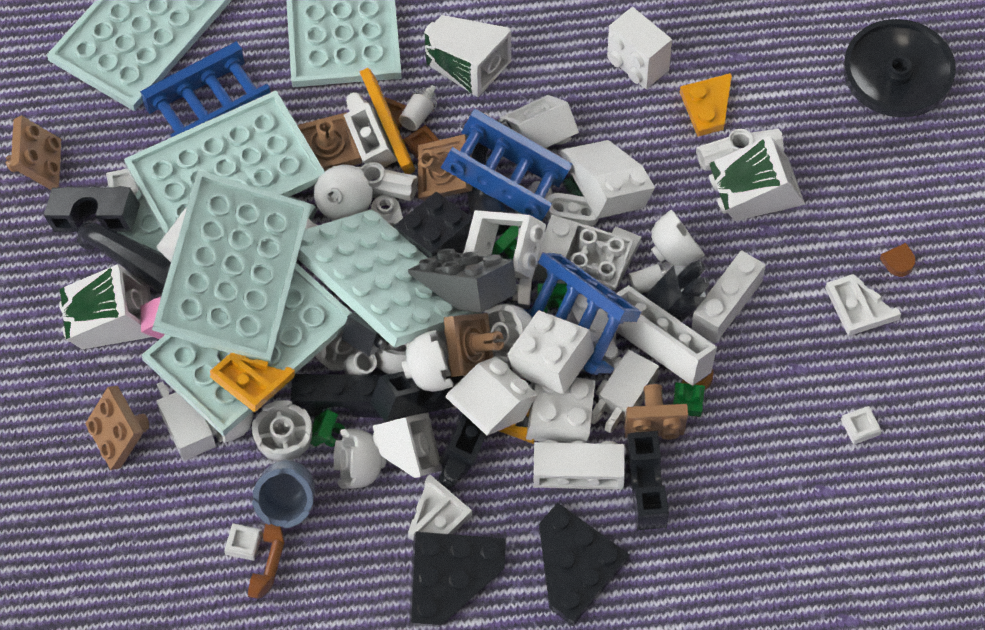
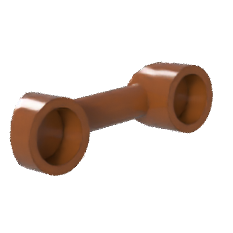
[248,524,285,599]

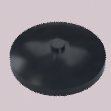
[843,19,956,117]

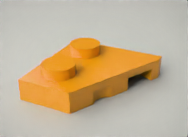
[680,73,732,137]
[210,353,295,412]

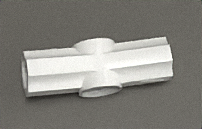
[696,129,784,171]
[332,162,418,201]

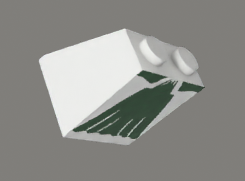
[424,15,511,97]
[709,135,805,221]
[59,264,152,349]

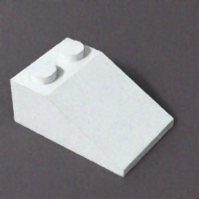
[560,140,655,219]

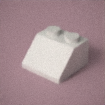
[500,95,579,149]
[446,356,537,436]
[373,412,442,478]

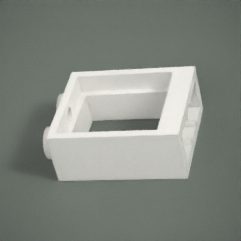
[464,210,546,280]

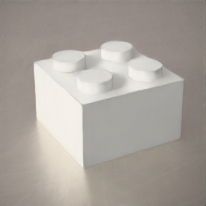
[607,6,672,89]
[507,310,594,395]
[526,378,595,443]

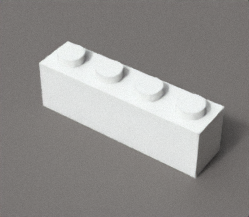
[606,285,717,386]

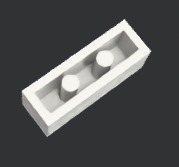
[692,250,766,344]
[533,440,624,489]

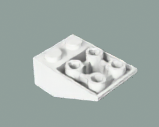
[533,215,634,290]

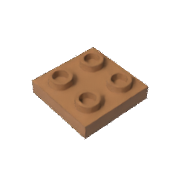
[297,112,362,171]
[6,115,61,190]
[418,134,472,201]
[444,313,504,377]
[624,384,688,440]
[85,385,149,470]

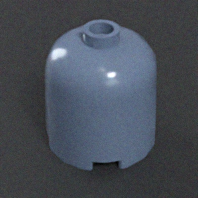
[252,460,315,528]

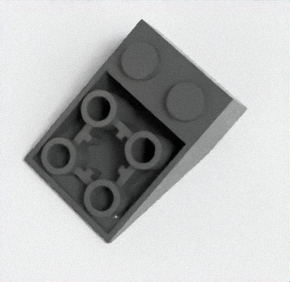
[408,249,517,313]

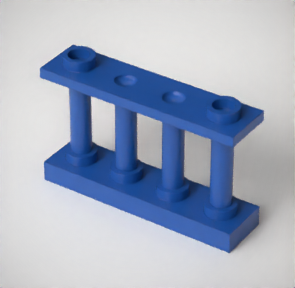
[140,41,271,137]
[441,108,573,221]
[524,252,642,375]

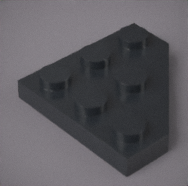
[539,502,630,626]
[409,531,506,627]

